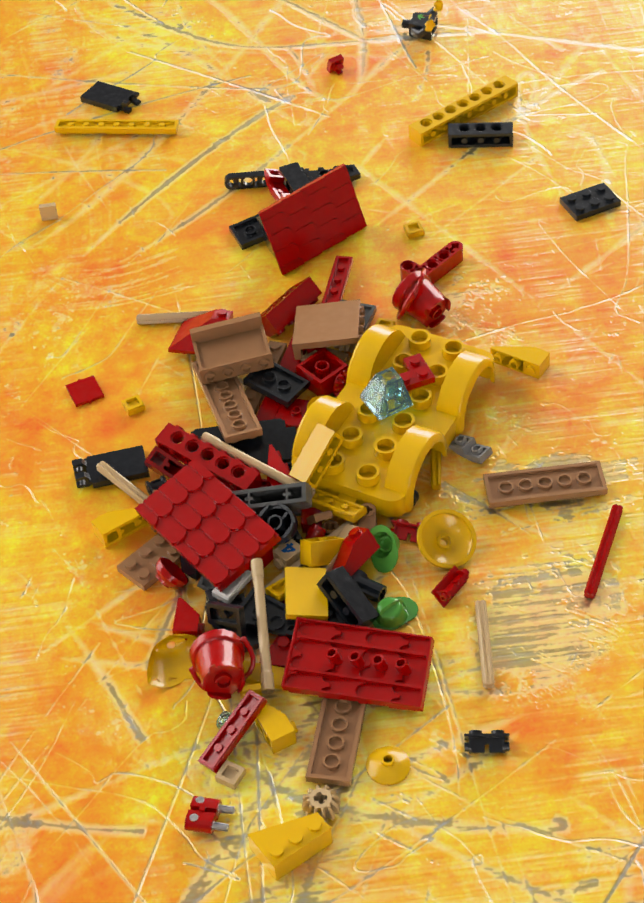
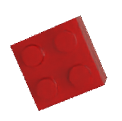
[296,347,348,396]

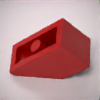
[172,598,205,641]

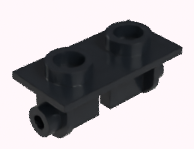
[464,730,510,754]

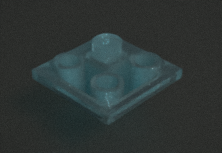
[360,367,413,421]

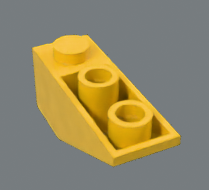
[490,346,550,379]

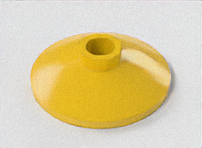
[366,746,411,785]

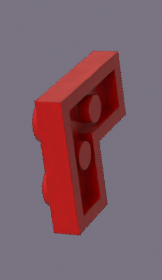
[393,353,435,394]

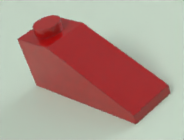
[144,446,185,480]
[332,527,380,576]

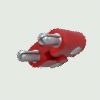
[184,796,235,834]

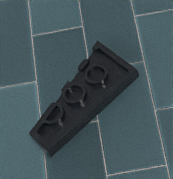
[240,587,296,639]

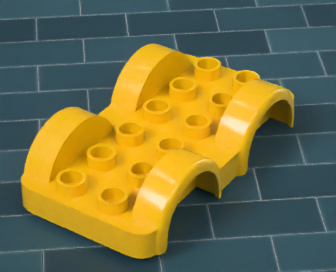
[291,324,495,517]

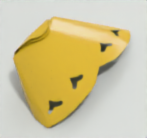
[147,634,199,688]

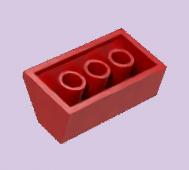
[260,276,322,337]

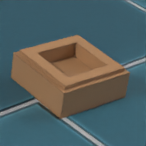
[306,510,333,525]

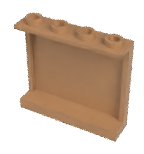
[292,299,365,360]
[189,312,274,385]

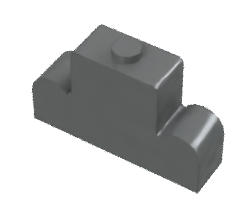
[232,482,312,516]

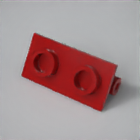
[390,519,421,543]
[431,565,470,608]

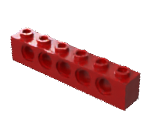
[155,423,263,491]

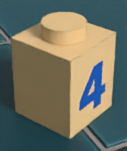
[273,539,300,571]

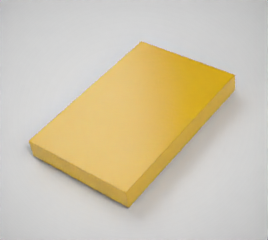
[284,567,328,621]

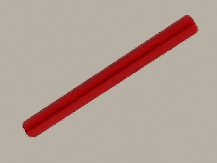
[584,504,623,599]

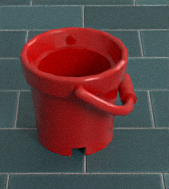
[392,268,451,328]
[189,629,256,700]

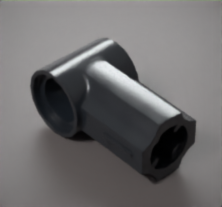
[351,569,387,603]

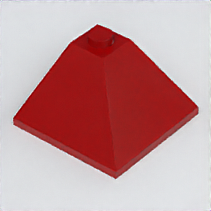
[168,309,233,355]

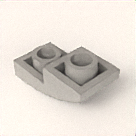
[449,434,493,464]

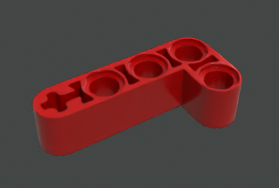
[400,241,463,284]

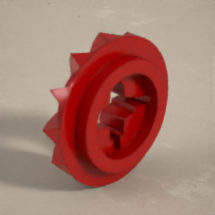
[333,369,348,397]

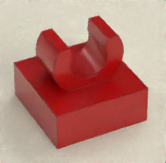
[326,54,344,75]

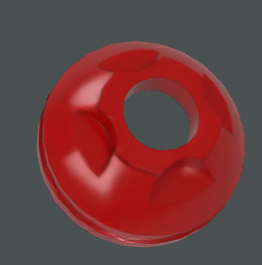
[156,557,188,588]

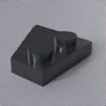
[206,600,247,646]

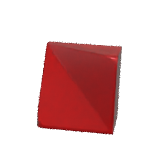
[301,508,322,533]

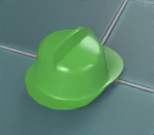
[370,525,400,573]
[373,597,418,631]

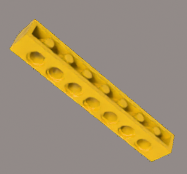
[409,75,518,147]

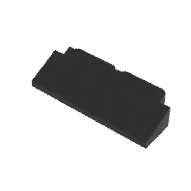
[185,419,296,468]

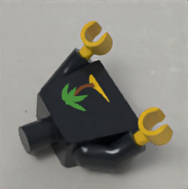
[402,0,443,41]

